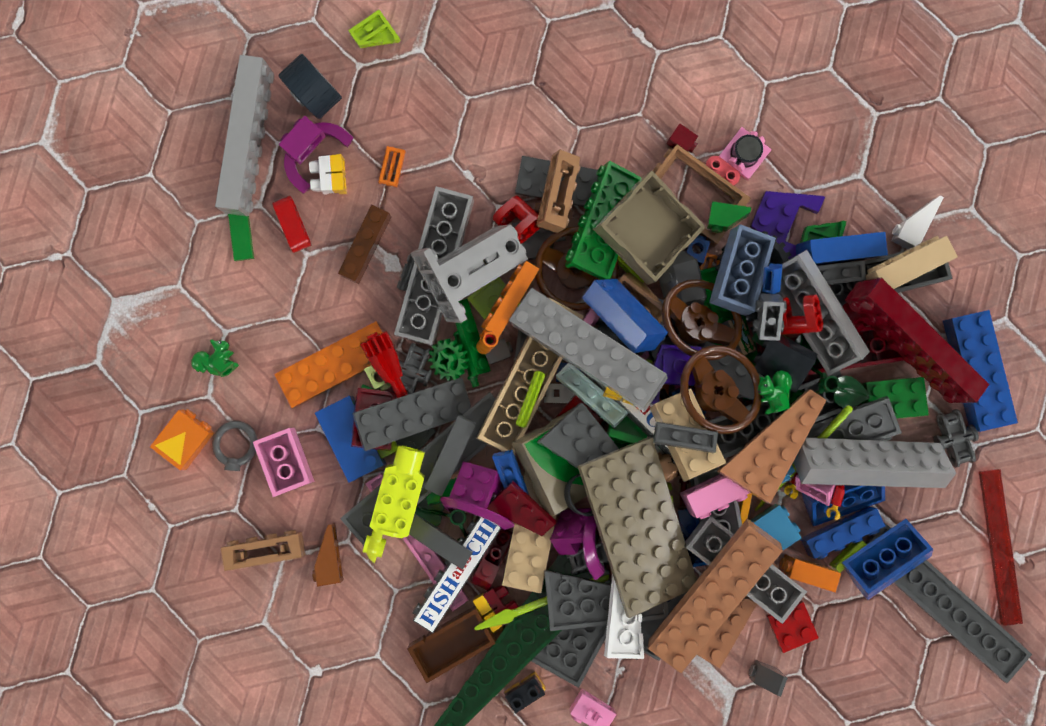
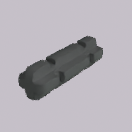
[397,254,415,291]

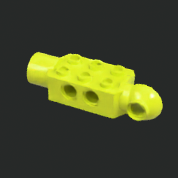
[363,445,425,563]

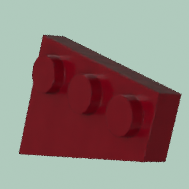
[487,481,556,536]

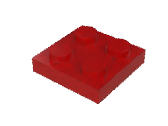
[766,601,819,653]

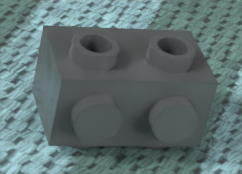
[753,293,786,341]

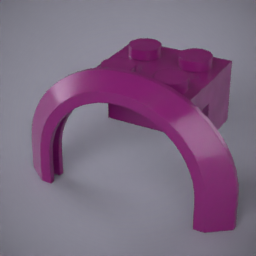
[278,116,354,194]
[440,461,515,530]
[550,508,605,580]

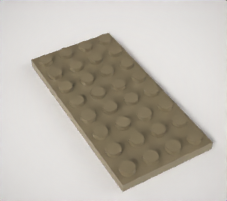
[578,437,697,618]

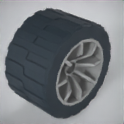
[279,54,342,119]

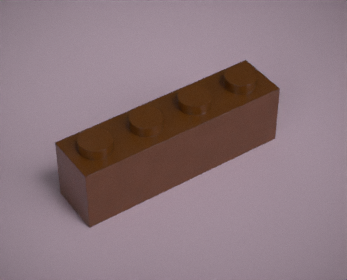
[338,204,391,284]

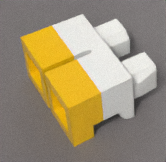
[309,154,347,195]

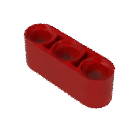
[272,196,312,253]

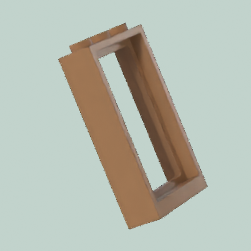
[653,145,751,247]

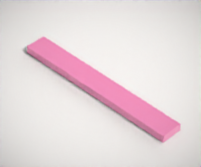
[365,473,469,612]

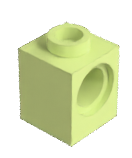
[364,365,391,391]

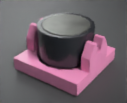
[719,127,772,181]

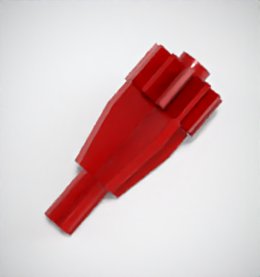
[360,331,408,398]

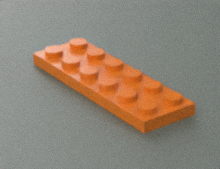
[274,321,382,408]

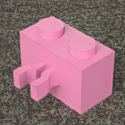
[569,688,616,726]

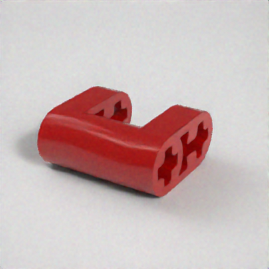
[493,196,541,244]
[781,294,823,335]

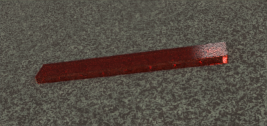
[979,469,1023,626]

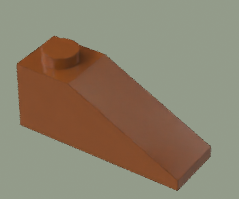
[312,523,344,587]

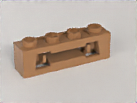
[536,149,580,233]
[221,530,306,571]

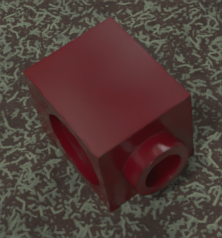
[666,124,698,153]

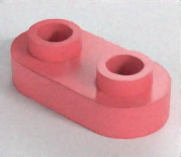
[705,156,740,186]

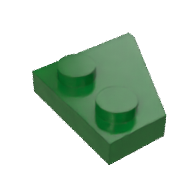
[800,221,847,243]

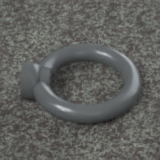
[212,421,258,471]

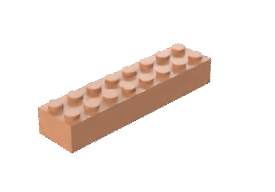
[648,519,783,673]

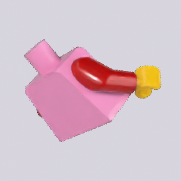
[784,472,845,520]

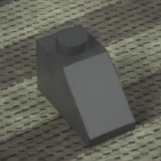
[749,660,788,697]

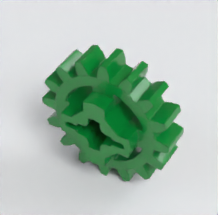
[428,338,469,381]

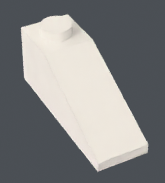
[891,196,944,249]

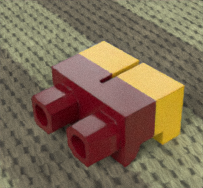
[473,585,519,632]

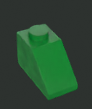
[707,201,752,233]

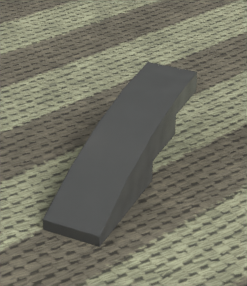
[424,415,476,496]
[409,513,473,570]

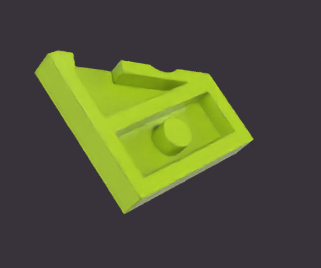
[348,10,401,48]

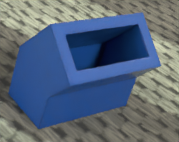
[762,264,782,294]

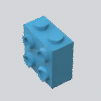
[750,504,801,550]

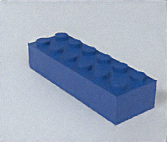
[942,310,1018,432]

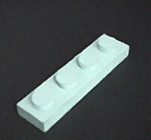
[556,363,628,428]

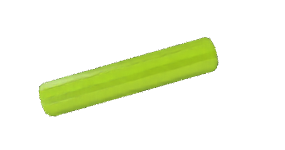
[516,371,545,428]

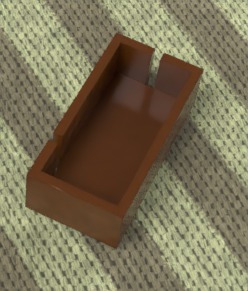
[407,606,496,684]

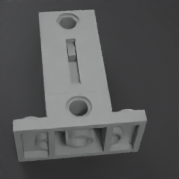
[410,224,528,323]

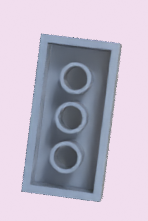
[709,224,776,316]

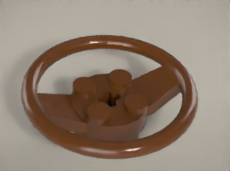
[535,227,619,311]
[662,279,743,361]
[680,345,762,434]

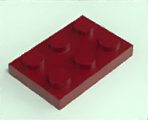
[351,388,396,451]

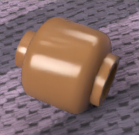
[657,452,678,483]

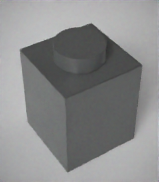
[486,338,513,365]

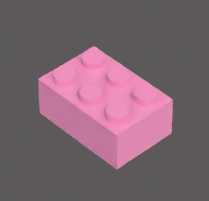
[253,428,315,497]
[680,474,750,519]

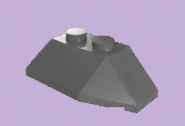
[659,250,707,306]

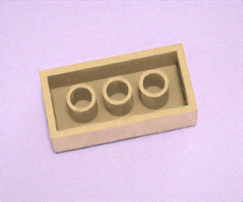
[864,235,958,289]
[650,389,726,482]

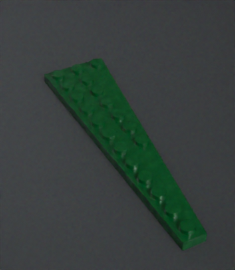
[434,547,612,726]

